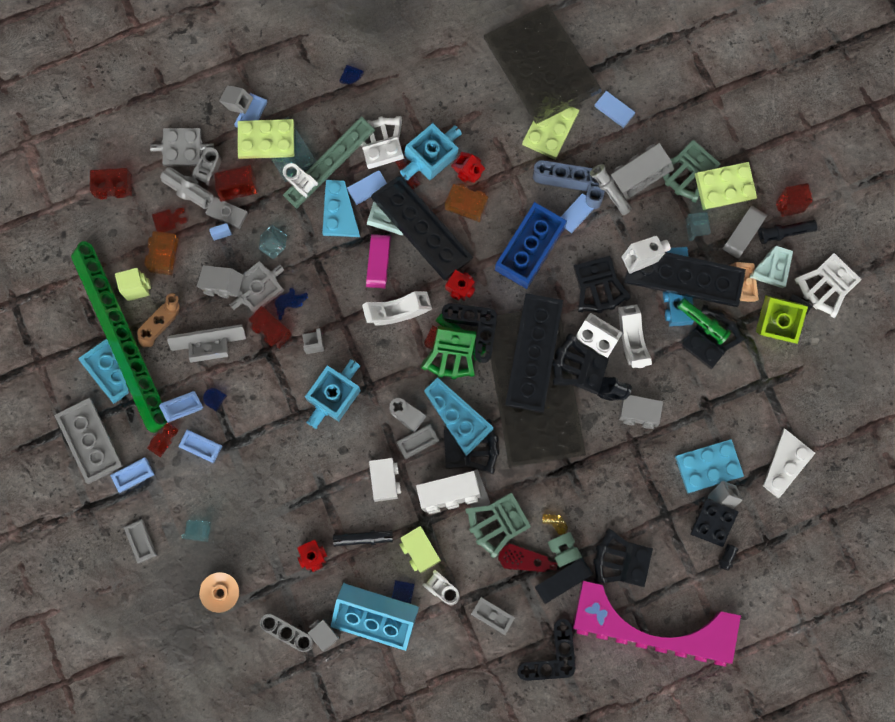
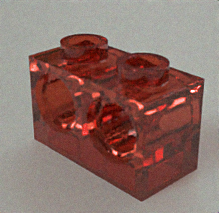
[90,168,132,199]

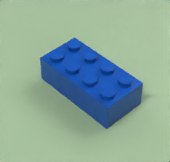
[495,202,567,289]

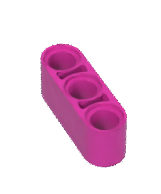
[366,234,391,289]

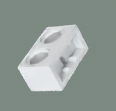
[576,313,623,358]

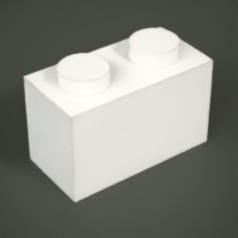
[369,458,401,502]

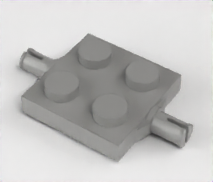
[150,128,214,166]
[229,261,285,314]

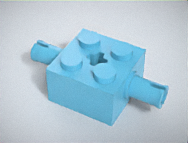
[400,123,462,180]
[305,359,361,429]

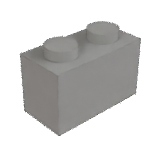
[196,265,243,298]
[619,395,663,429]

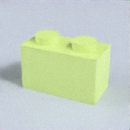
[115,268,151,301]
[399,526,441,574]

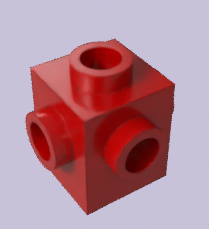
[451,152,485,183]
[445,269,476,302]
[297,539,327,572]

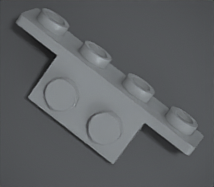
[167,324,246,363]

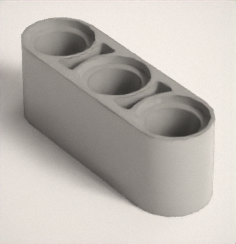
[723,205,767,259]
[260,614,314,652]

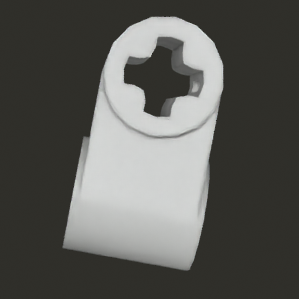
[283,163,318,198]
[422,570,460,605]

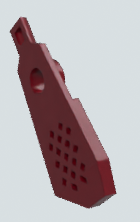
[498,543,557,572]

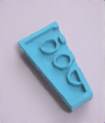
[424,377,493,456]

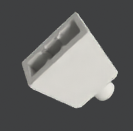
[622,236,671,274]

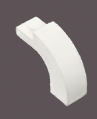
[362,291,432,326]
[618,304,652,368]

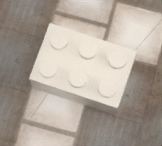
[416,471,482,514]

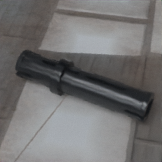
[333,530,393,547]

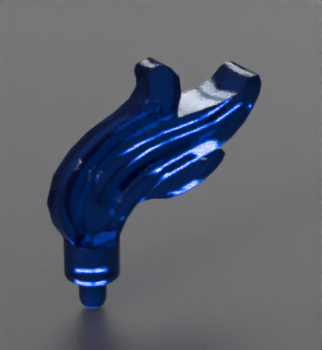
[275,288,308,320]

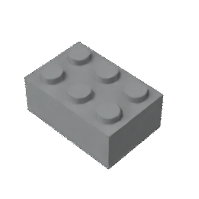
[611,143,674,200]

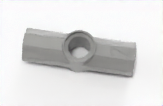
[160,167,214,209]

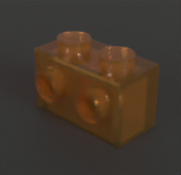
[445,184,488,223]
[144,231,179,275]

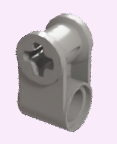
[192,148,222,186]
[389,398,426,432]

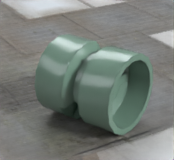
[547,532,582,568]

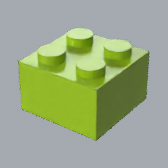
[756,295,808,344]

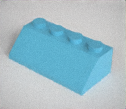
[330,583,419,651]

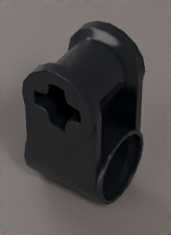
[597,377,632,401]

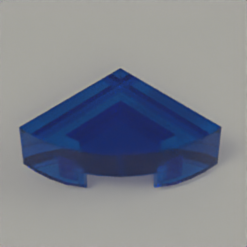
[340,65,364,84]

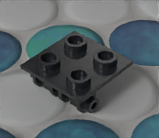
[690,498,739,547]

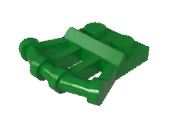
[420,326,476,380]

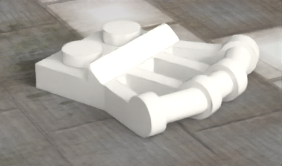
[360,116,404,169]
[794,253,862,318]

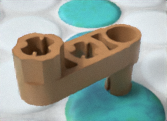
[137,293,180,348]

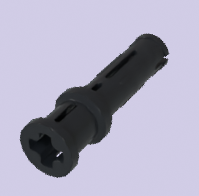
[758,219,817,244]

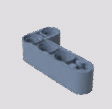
[533,160,605,209]

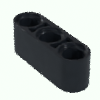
[534,557,593,604]

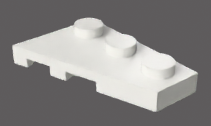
[763,428,815,498]

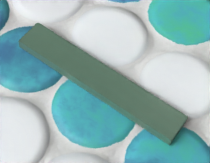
[283,116,375,209]

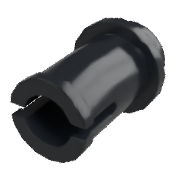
[789,294,813,315]
[718,544,739,571]

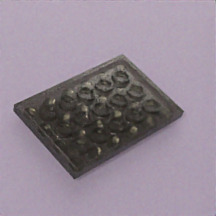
[484,4,601,124]

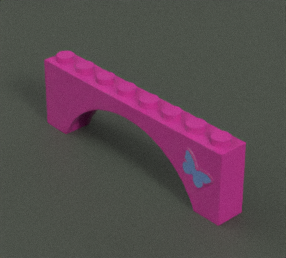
[572,581,741,667]

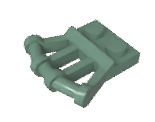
[663,140,721,203]
[465,493,531,559]

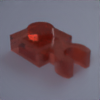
[152,208,188,234]
[147,423,178,458]

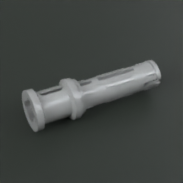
[590,164,632,215]

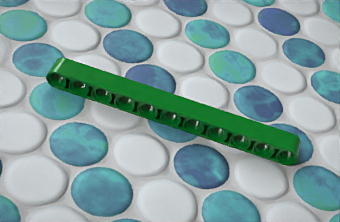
[71,241,167,433]

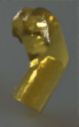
[542,514,568,535]

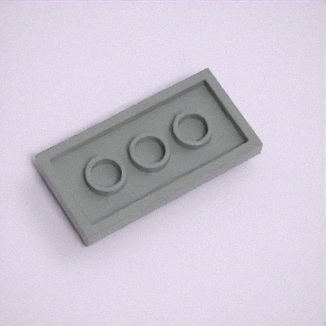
[55,398,124,484]

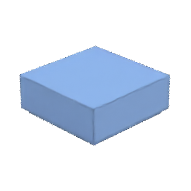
[209,223,232,241]

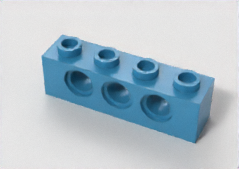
[663,247,694,326]

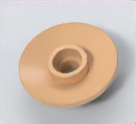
[199,573,239,613]

